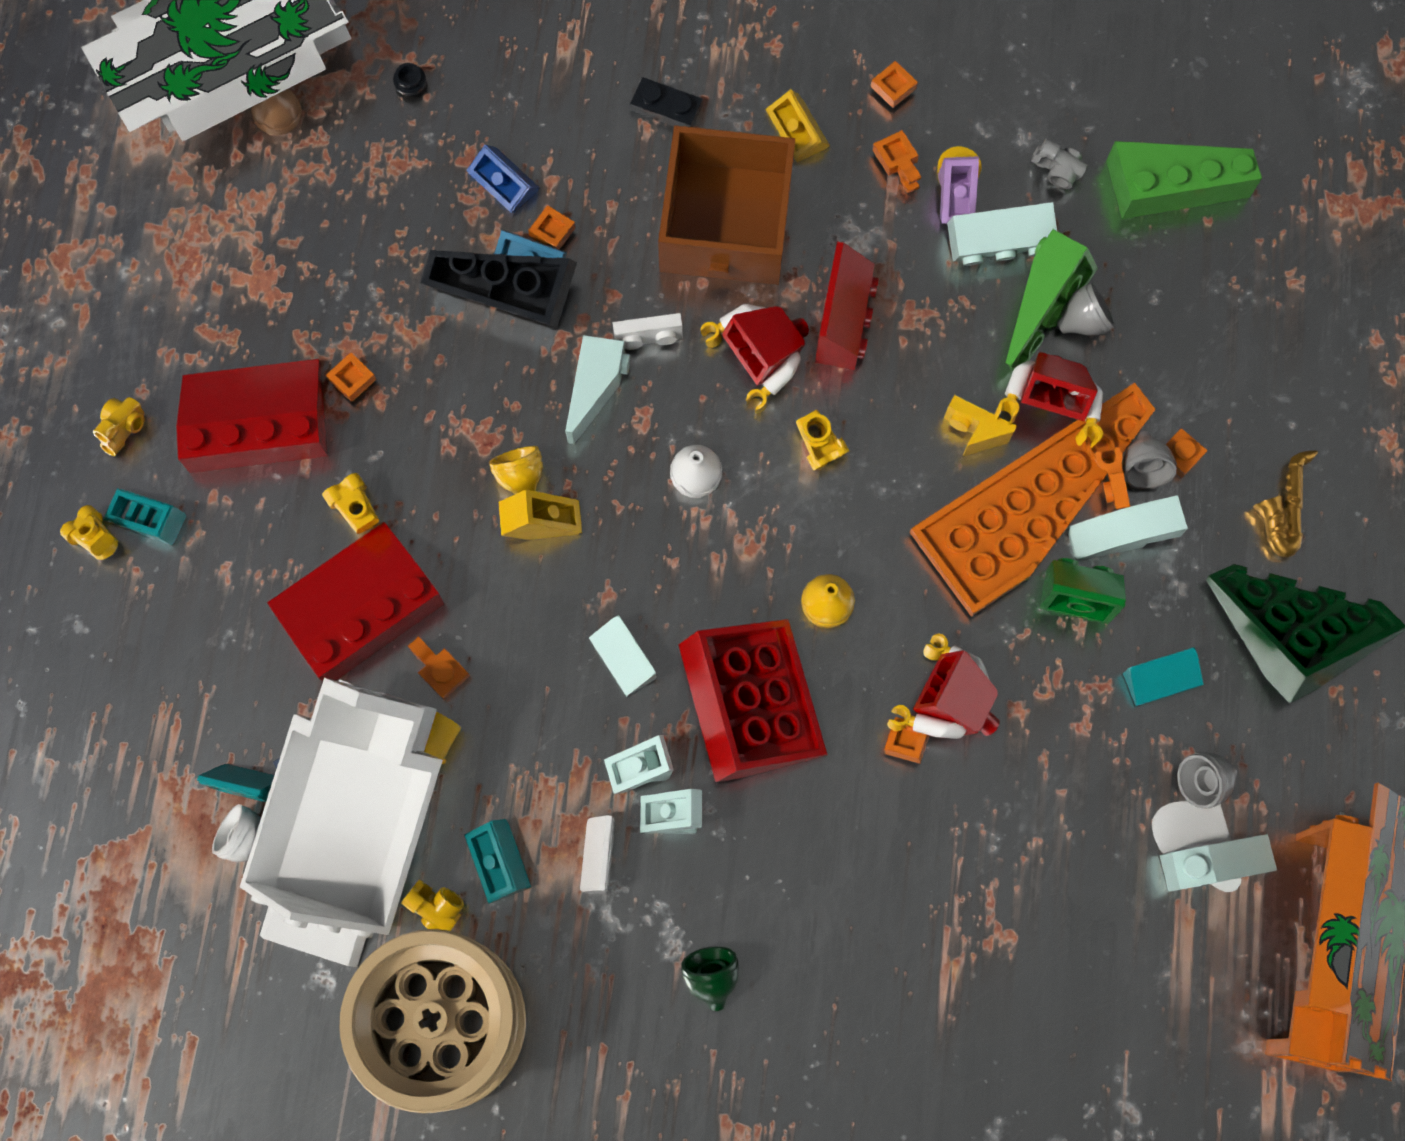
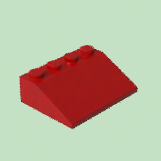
[176,359,328,473]
[267,522,444,682]
[678,619,828,782]

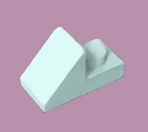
[604,735,674,794]
[640,789,702,834]

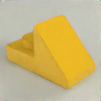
[944,395,1017,456]

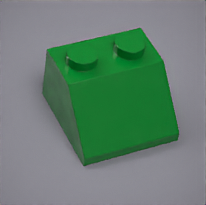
[1039,558,1126,625]

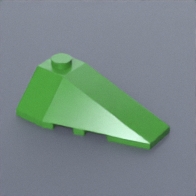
[1006,229,1098,371]

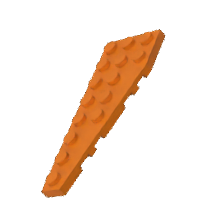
[909,383,1156,617]

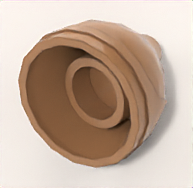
[251,88,302,136]

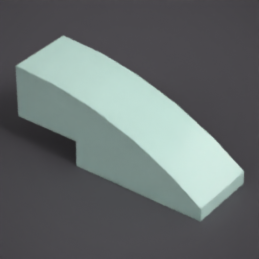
[1067,495,1188,561]

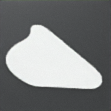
[1152,800,1241,892]

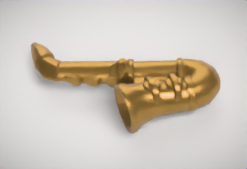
[1253,450,1318,557]

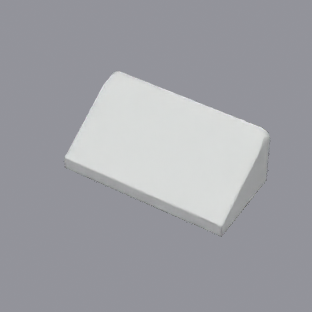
[580,815,615,894]

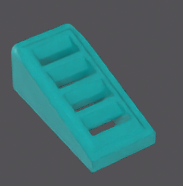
[103,488,186,545]

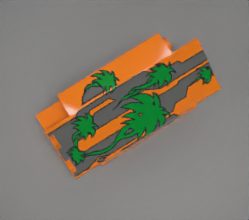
[1265,782,1405,1082]

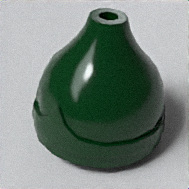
[681,947,739,1011]

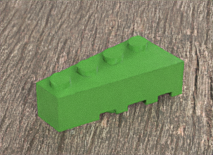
[1106,141,1262,219]

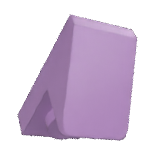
[938,156,979,223]

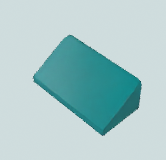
[1123,647,1204,706]
[197,764,274,802]
[464,819,531,904]

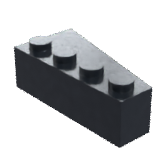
[420,250,577,328]

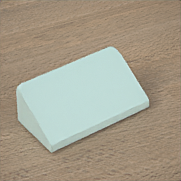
[589,615,657,697]

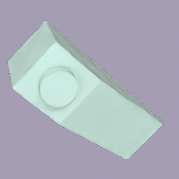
[565,335,630,444]
[1159,834,1277,892]

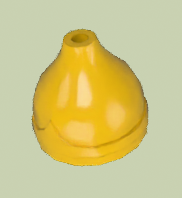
[489,446,543,494]
[801,574,855,628]

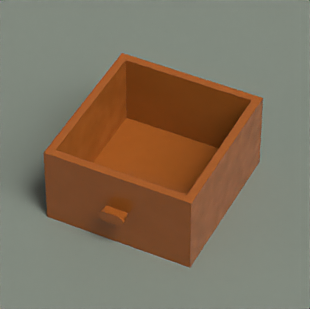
[658,125,796,285]

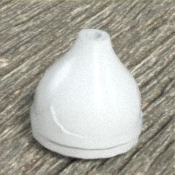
[670,444,722,498]
[212,804,261,862]

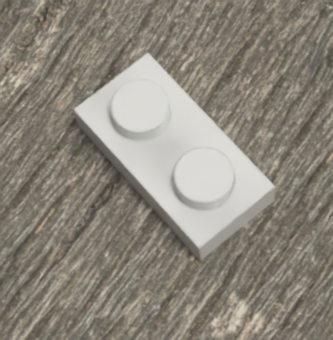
[612,313,683,350]

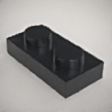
[630,77,703,127]

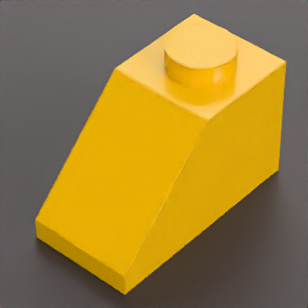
[498,489,582,540]

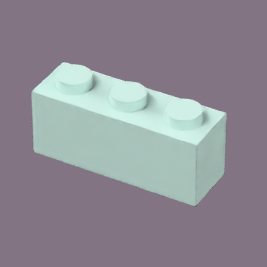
[947,202,1057,266]

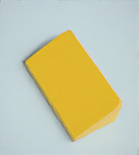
[765,89,830,162]

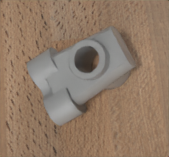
[1030,138,1088,189]

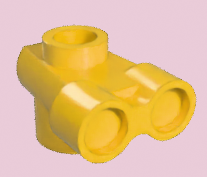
[93,397,145,456]
[796,410,850,471]
[322,473,379,534]
[60,505,118,560]
[401,879,464,931]

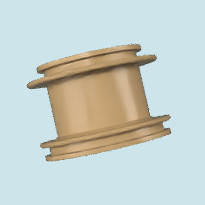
[339,929,526,1113]

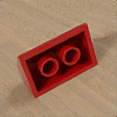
[815,241,879,370]

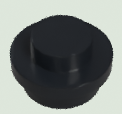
[393,63,426,96]

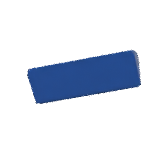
[466,145,540,213]

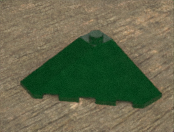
[1206,564,1405,703]

